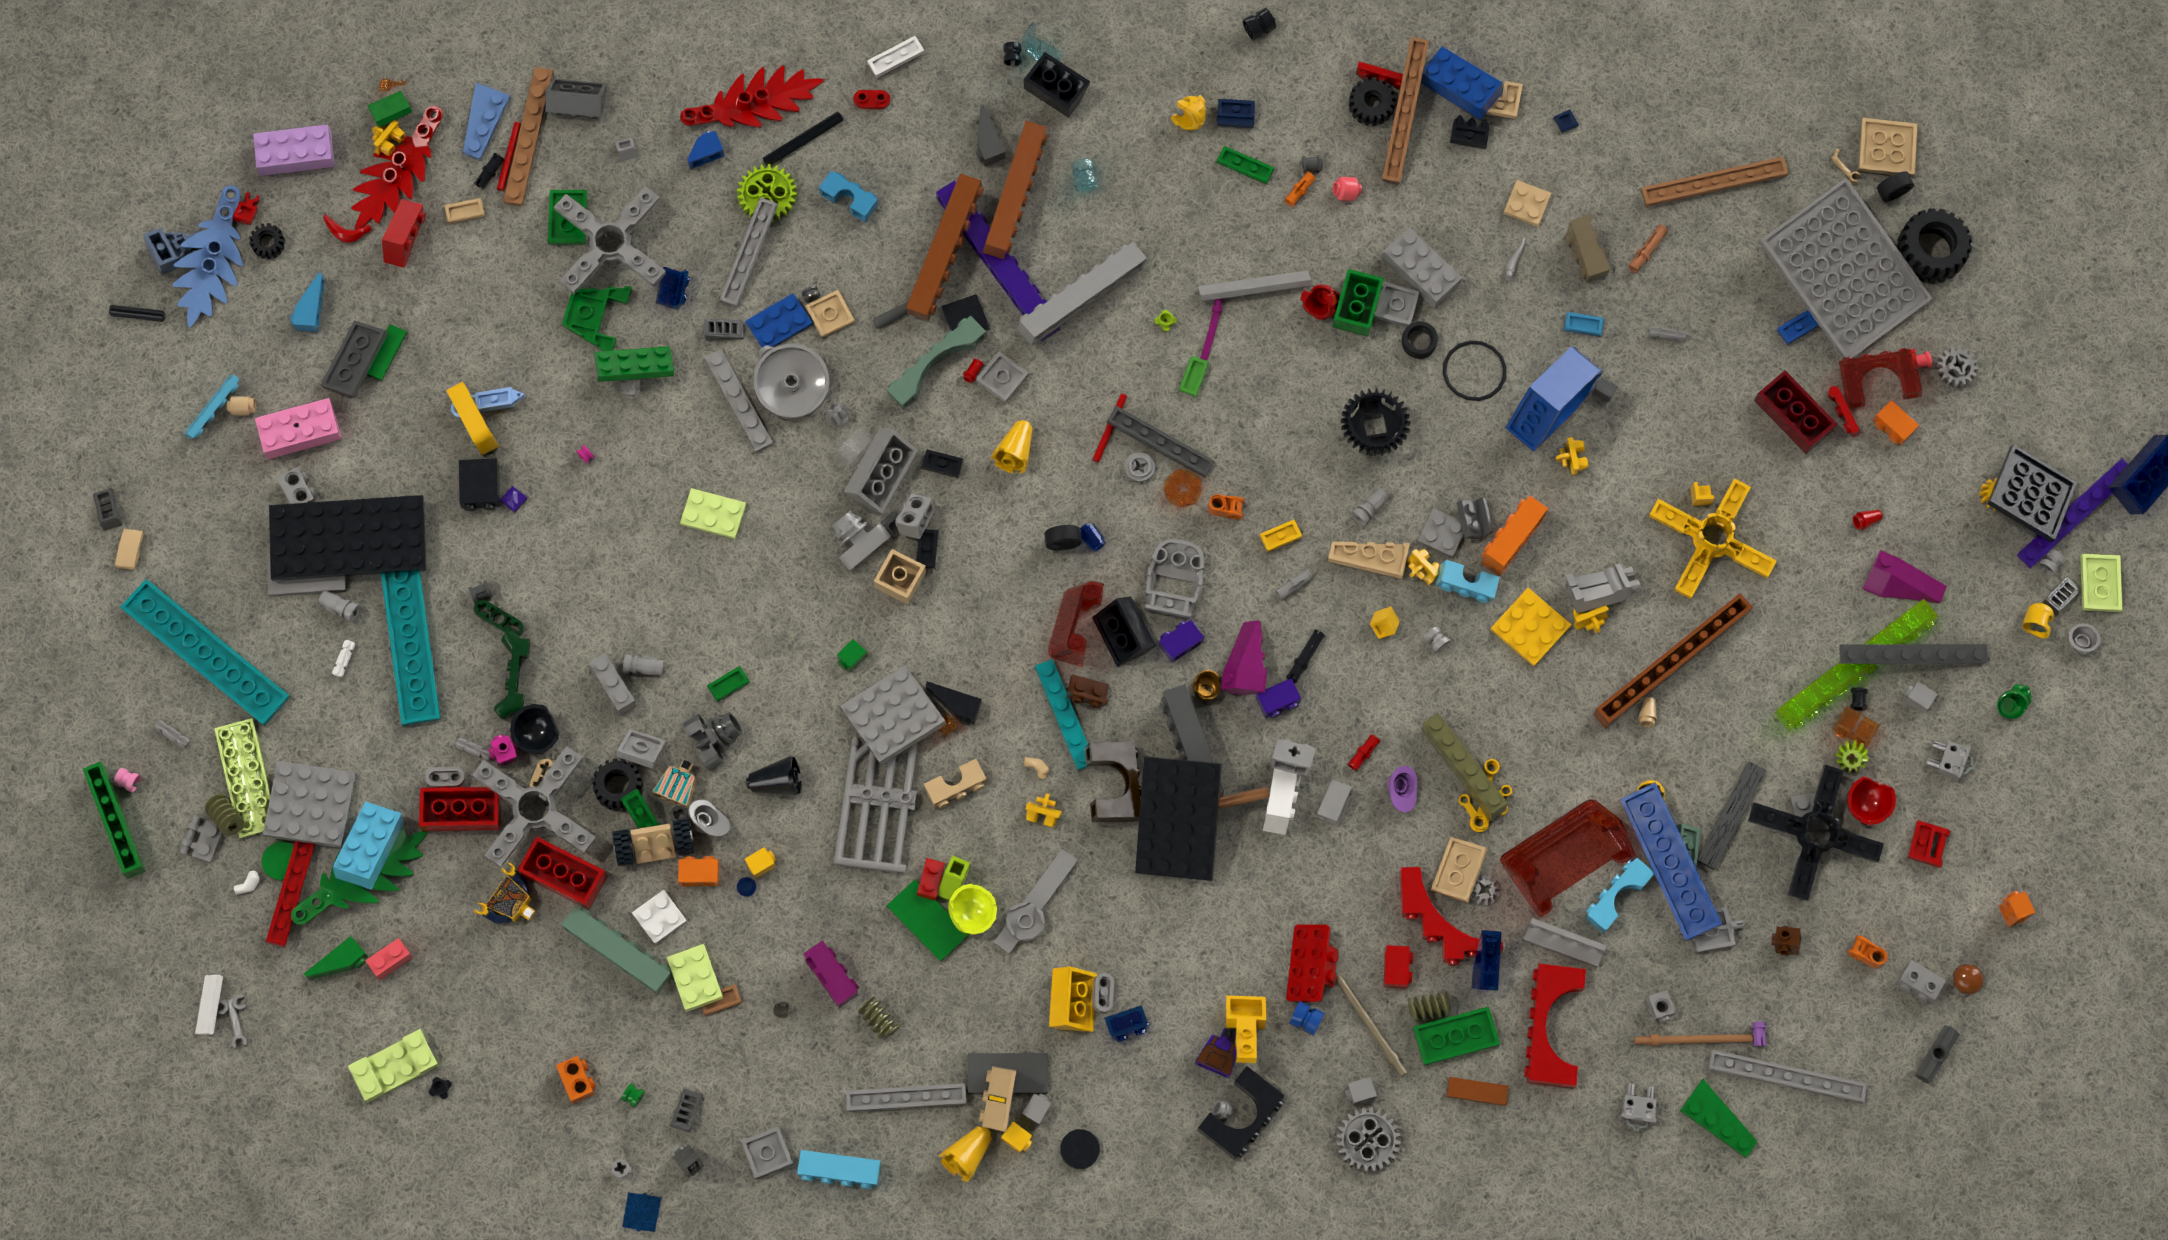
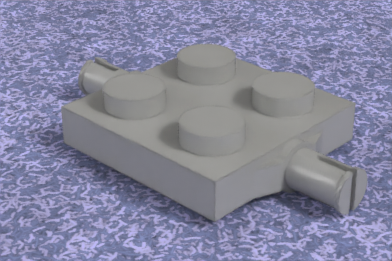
[1678,907,1745,953]

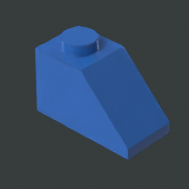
[687,131,724,169]

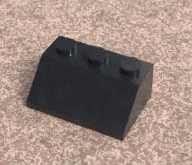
[1024,52,1090,118]
[1092,596,1156,667]

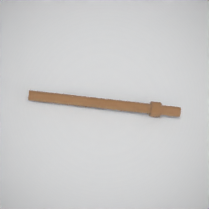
[1634,1034,1753,1046]

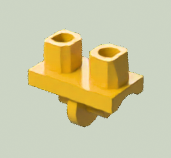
[372,120,405,156]
[1555,437,1588,475]
[1406,549,1440,585]
[1573,605,1609,633]
[1025,793,1062,827]

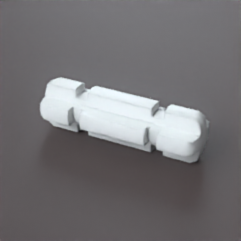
[332,640,355,677]

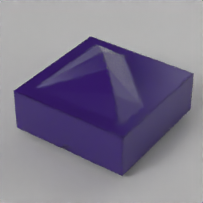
[500,486,527,513]

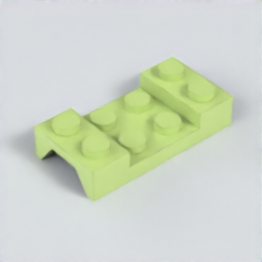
[348,1029,439,1103]

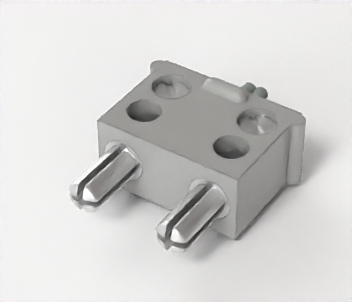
[1926,741,1975,782]
[1619,1083,1657,1132]

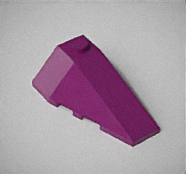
[1862,550,1947,603]
[1221,620,1267,696]

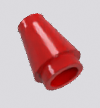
[1853,510,1883,530]

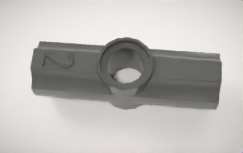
[1915,1025,1960,1084]

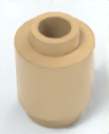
[227,396,256,416]

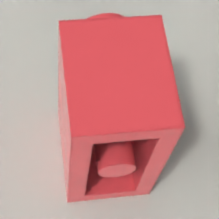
[365,938,413,980]

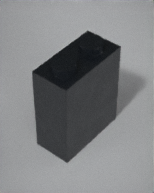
[459,458,500,511]

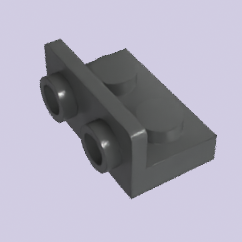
[1456,497,1493,539]

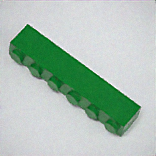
[83,761,146,879]

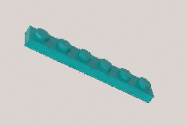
[1035,659,1090,771]

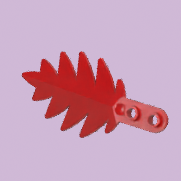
[680,65,824,128]
[351,106,443,230]

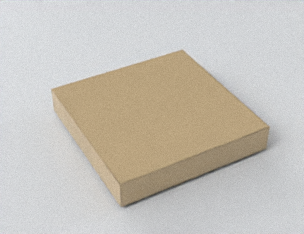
[805,290,855,338]

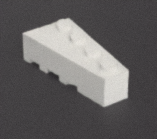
[1263,756,1301,835]

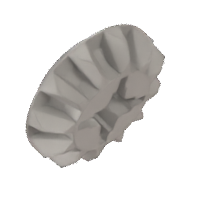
[1125,453,1155,483]
[1471,875,1500,906]

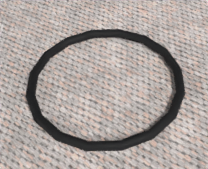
[1443,340,1507,401]

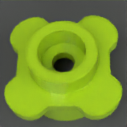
[1154,310,1177,331]

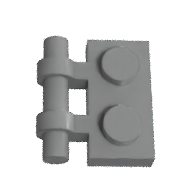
[179,816,223,863]

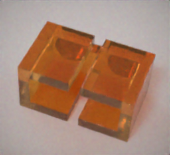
[1832,706,1880,748]

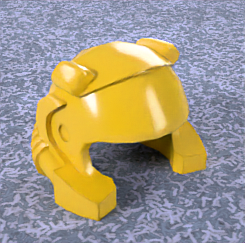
[1170,95,1206,131]

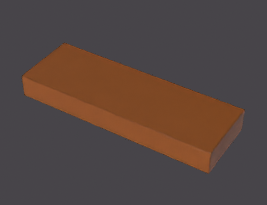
[1446,1077,1508,1106]

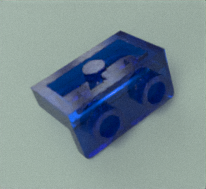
[1104,1005,1150,1042]

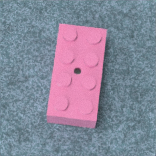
[255,398,341,459]

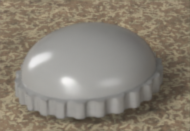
[2067,623,2101,654]

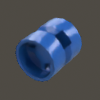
[1289,1001,1325,1036]

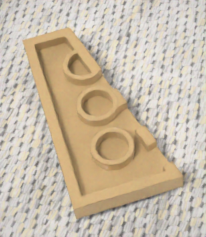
[1327,542,1410,579]

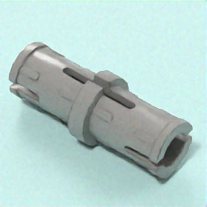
[1275,569,1313,600]

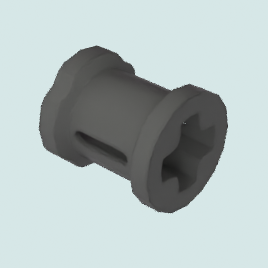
[1301,155,1322,173]
[468,581,493,603]

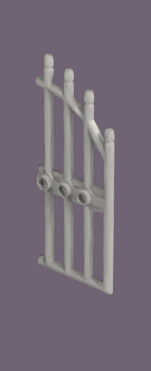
[834,737,918,873]

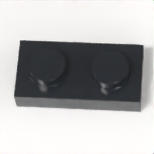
[922,449,963,478]
[916,529,938,569]

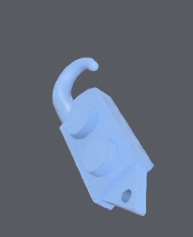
[451,387,525,417]

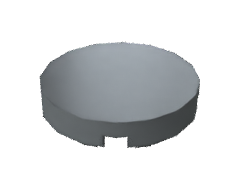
[1006,902,1045,942]

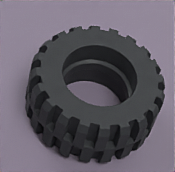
[1896,208,1972,283]

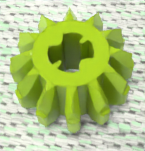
[1836,740,1869,773]

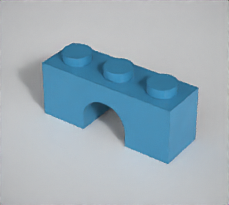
[819,171,878,223]

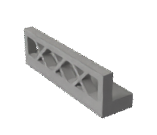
[1523,918,1606,968]

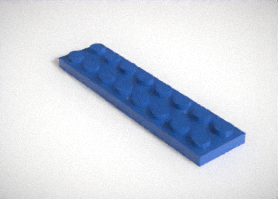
[1620,783,1722,941]

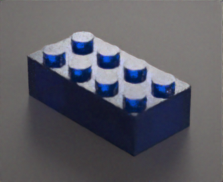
[2108,434,2168,514]

